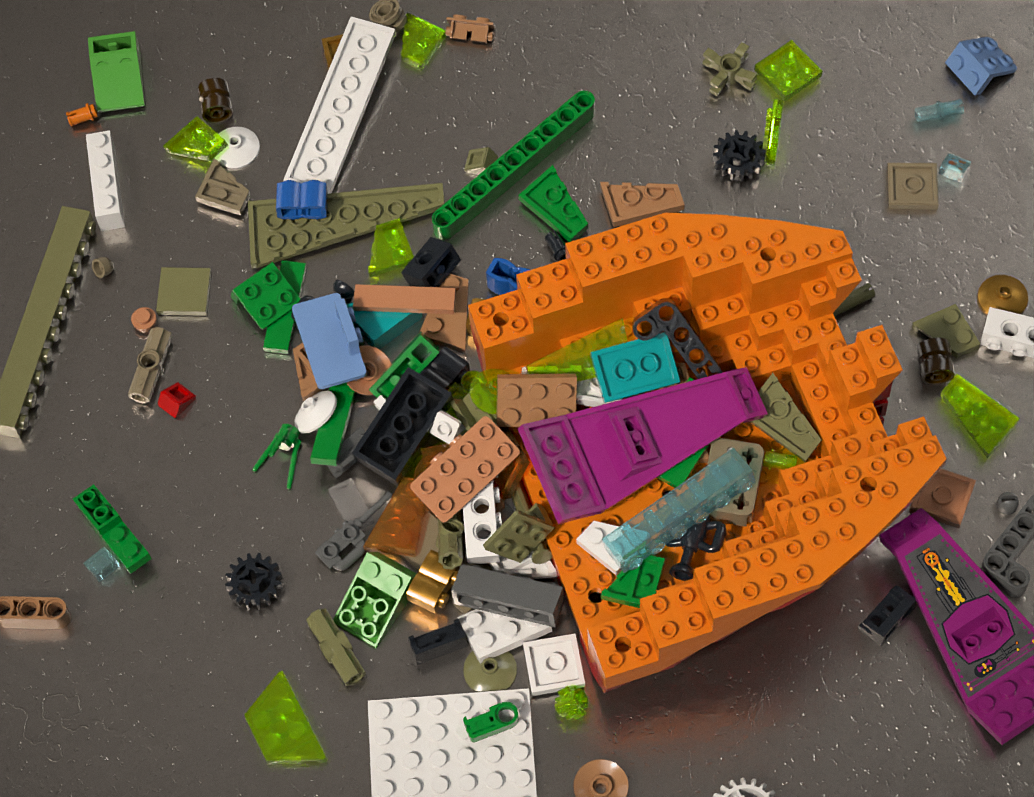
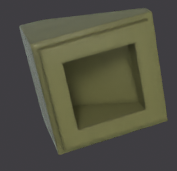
[464,147,498,174]

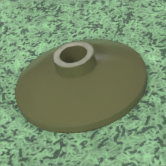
[463,651,517,692]

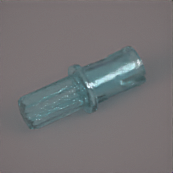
[915,99,964,122]

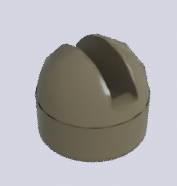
[92,257,114,278]

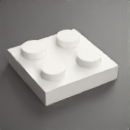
[523,633,585,696]

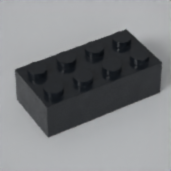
[352,367,454,487]

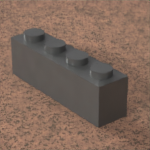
[451,564,565,627]

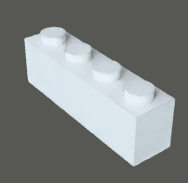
[86,130,125,231]

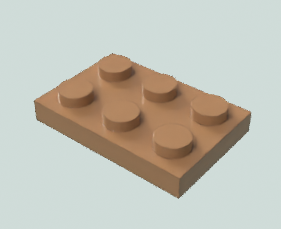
[496,374,577,427]

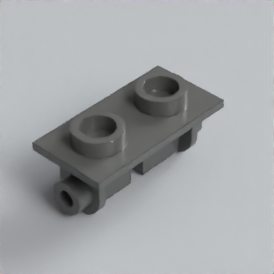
[327,427,365,478]

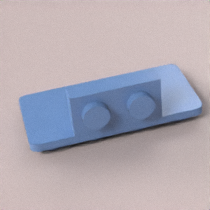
[292,293,366,389]

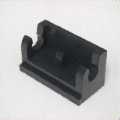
[858,585,917,646]
[408,619,468,665]

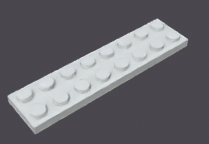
[283,17,396,194]

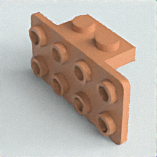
[410,416,520,523]

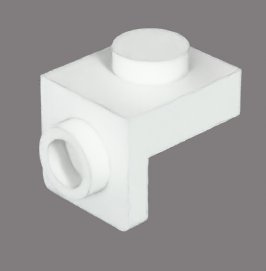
[429,410,466,444]

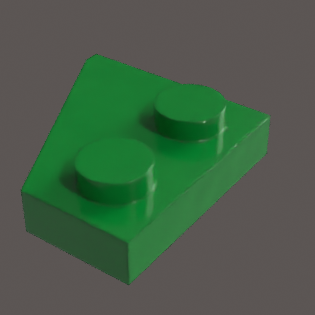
[601,553,665,608]

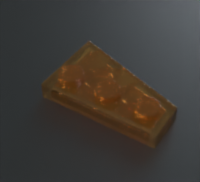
[363,477,426,557]

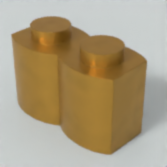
[406,549,460,614]

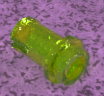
[763,449,797,470]

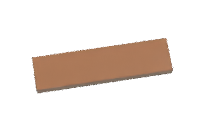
[353,284,456,314]

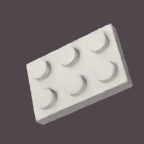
[457,609,552,664]

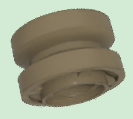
[369,0,407,33]

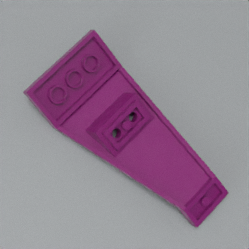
[518,367,768,524]

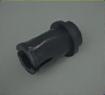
[544,230,566,261]

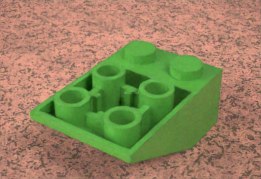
[88,31,145,112]
[333,551,416,648]

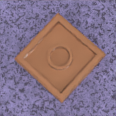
[909,469,976,528]

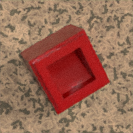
[158,382,196,418]

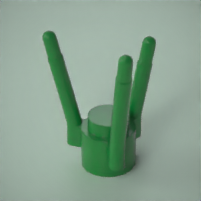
[252,424,302,489]

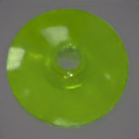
[469,369,510,414]

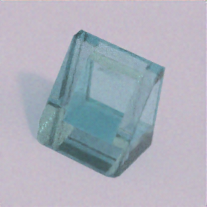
[83,547,120,582]

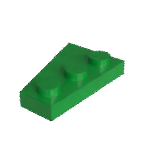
[518,165,588,242]

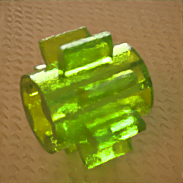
[555,686,588,720]

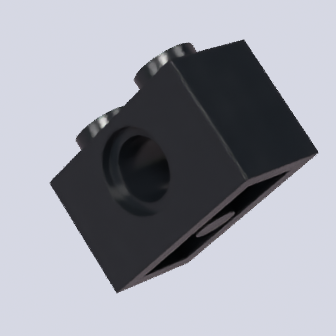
[401,237,461,287]

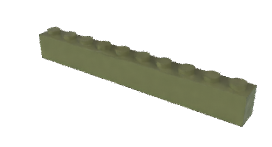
[0,206,96,438]

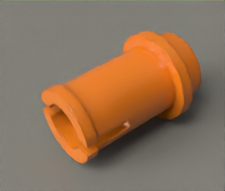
[66,103,98,127]

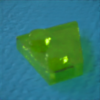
[163,116,228,161]

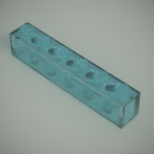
[602,448,755,573]

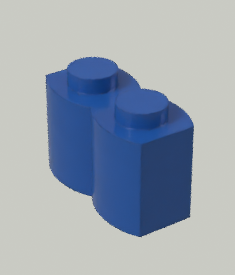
[276,180,328,219]
[486,258,530,295]

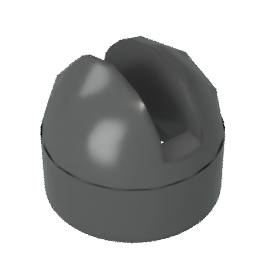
[997,491,1019,515]

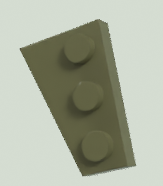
[750,373,821,462]

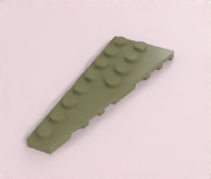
[248,183,445,269]

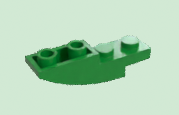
[73,484,152,574]

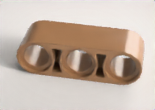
[0,596,71,629]

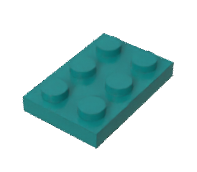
[590,332,680,403]

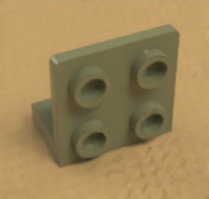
[483,503,555,563]

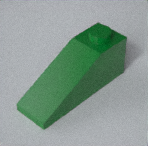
[369,331,440,400]

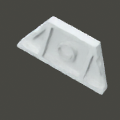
[477,496,557,579]

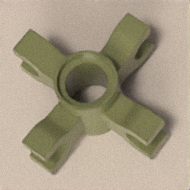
[702,42,757,96]

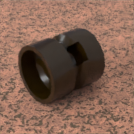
[197,78,233,123]
[917,338,955,385]

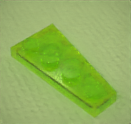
[526,318,628,382]

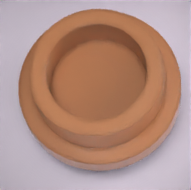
[131,307,157,332]

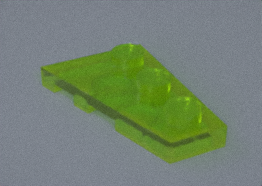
[941,374,1020,458]

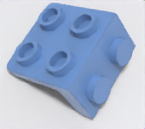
[945,37,1017,96]

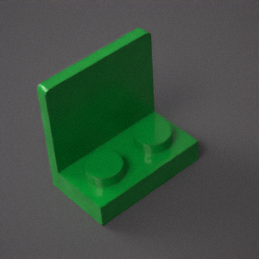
[231,262,300,330]

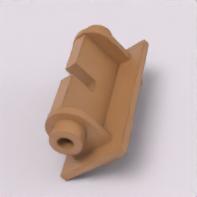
[446,14,496,43]

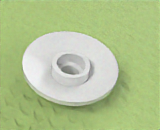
[212,127,260,169]
[294,391,337,433]

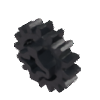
[712,130,766,181]
[225,553,283,610]

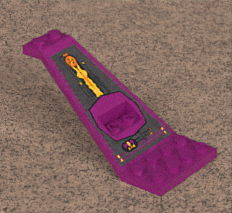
[879,508,1034,745]

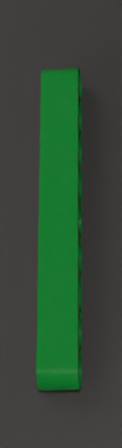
[432,90,595,240]

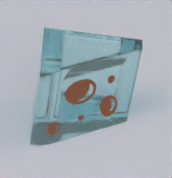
[939,153,971,183]

